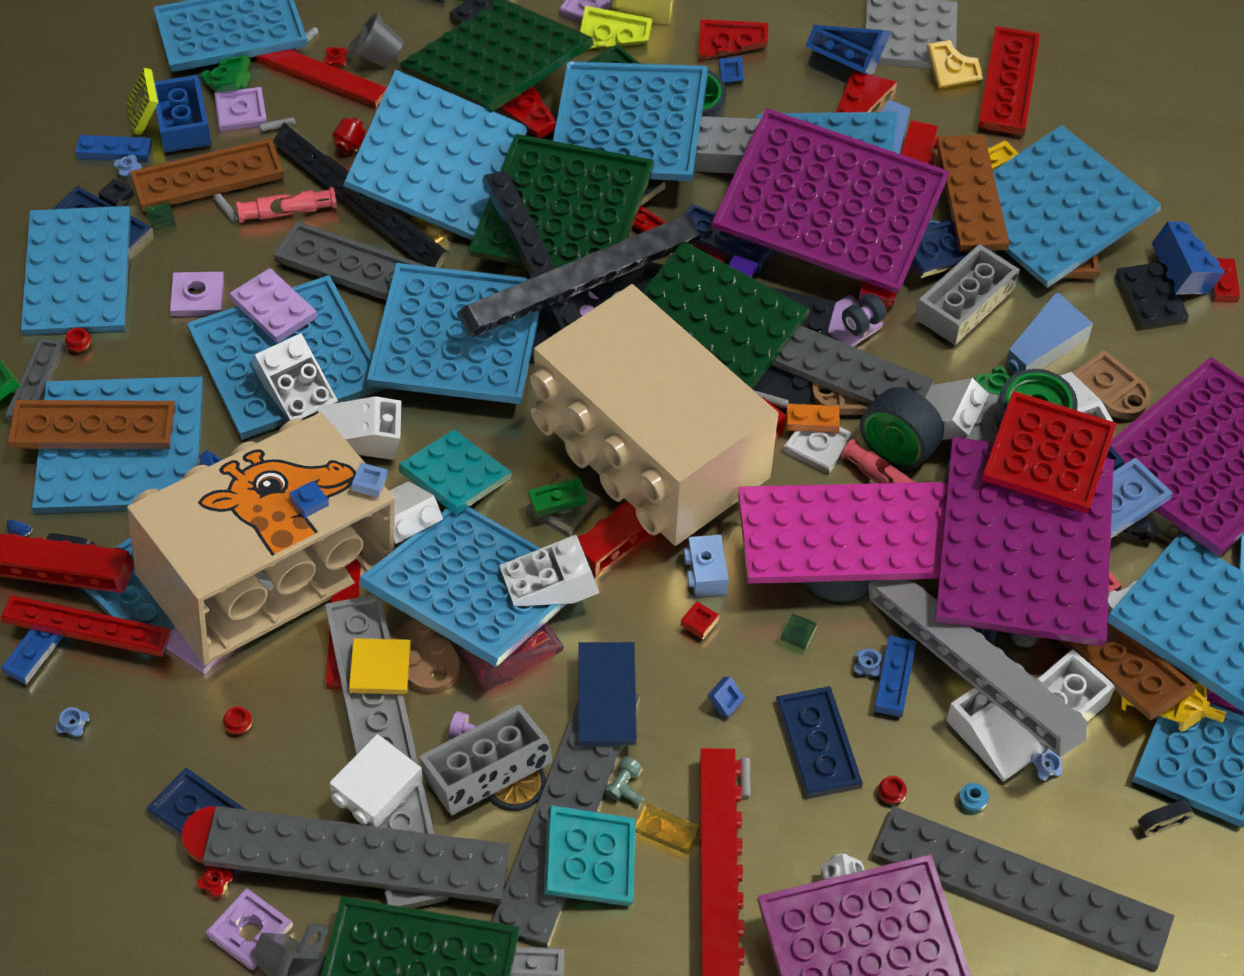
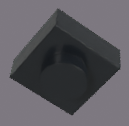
[98,178,134,207]

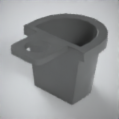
[345,12,404,68]
[253,923,328,976]

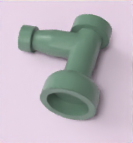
[604,756,645,807]

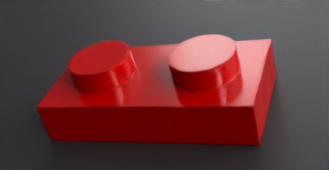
[1212,258,1240,302]

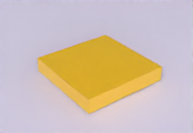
[349,638,411,694]

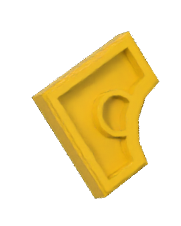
[927,40,983,90]

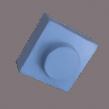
[352,463,388,498]

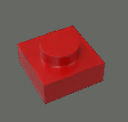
[680,601,719,639]

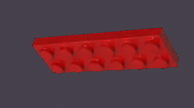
[978,26,1041,135]

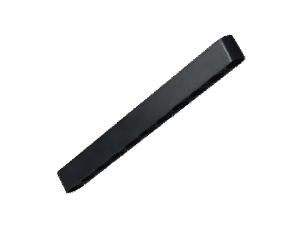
[457,215,702,338]

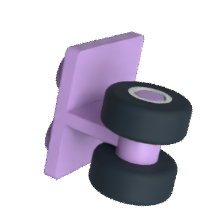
[828,294,887,347]

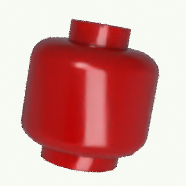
[332,117,367,154]

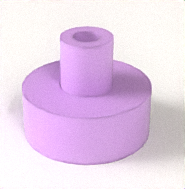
[449,711,477,739]

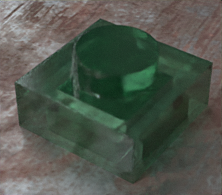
[145,202,176,231]
[780,613,818,650]

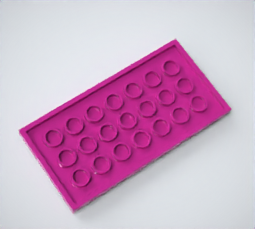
[738,482,948,584]

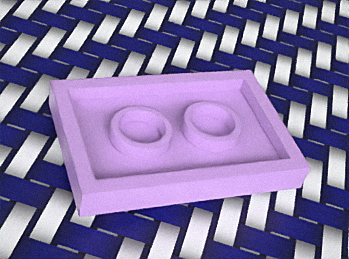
[230,268,317,343]

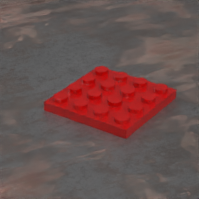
[982,391,1117,514]

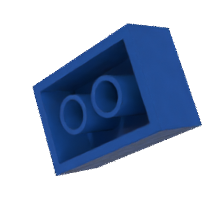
[154,75,212,153]

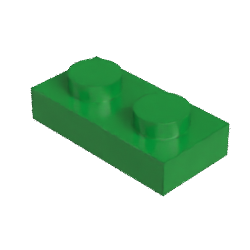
[528,477,587,517]

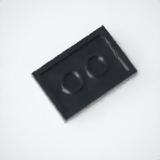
[1115,262,1189,330]

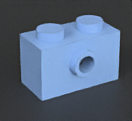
[683,535,729,597]

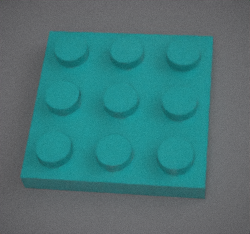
[398,430,511,515]
[544,805,636,906]

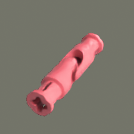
[236,187,337,223]
[841,438,916,483]

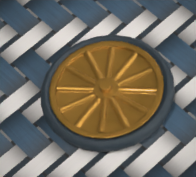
[489,769,546,810]

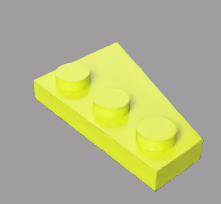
[580,6,652,50]

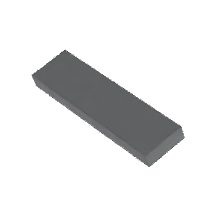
[4,338,65,423]

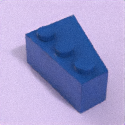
[805,25,891,75]
[1151,221,1225,294]

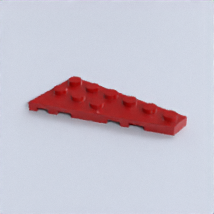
[496,86,556,138]

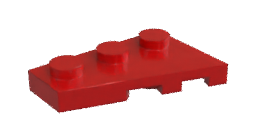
[698,19,769,61]
[835,70,897,113]

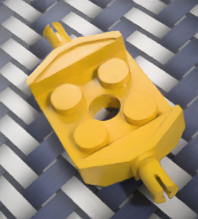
[1121,674,1226,731]

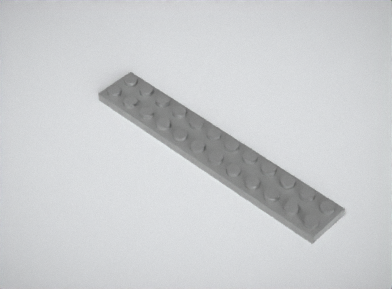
[325,594,448,908]

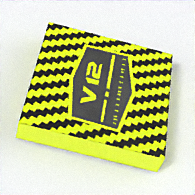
[127,68,158,136]

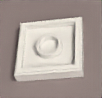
[783,427,855,475]

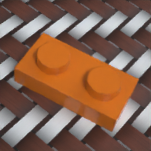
[787,404,840,433]

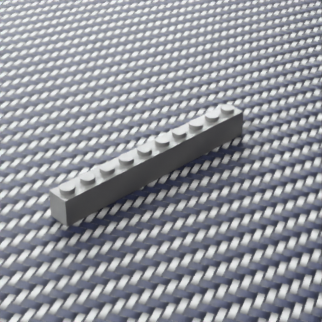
[869,579,1087,758]

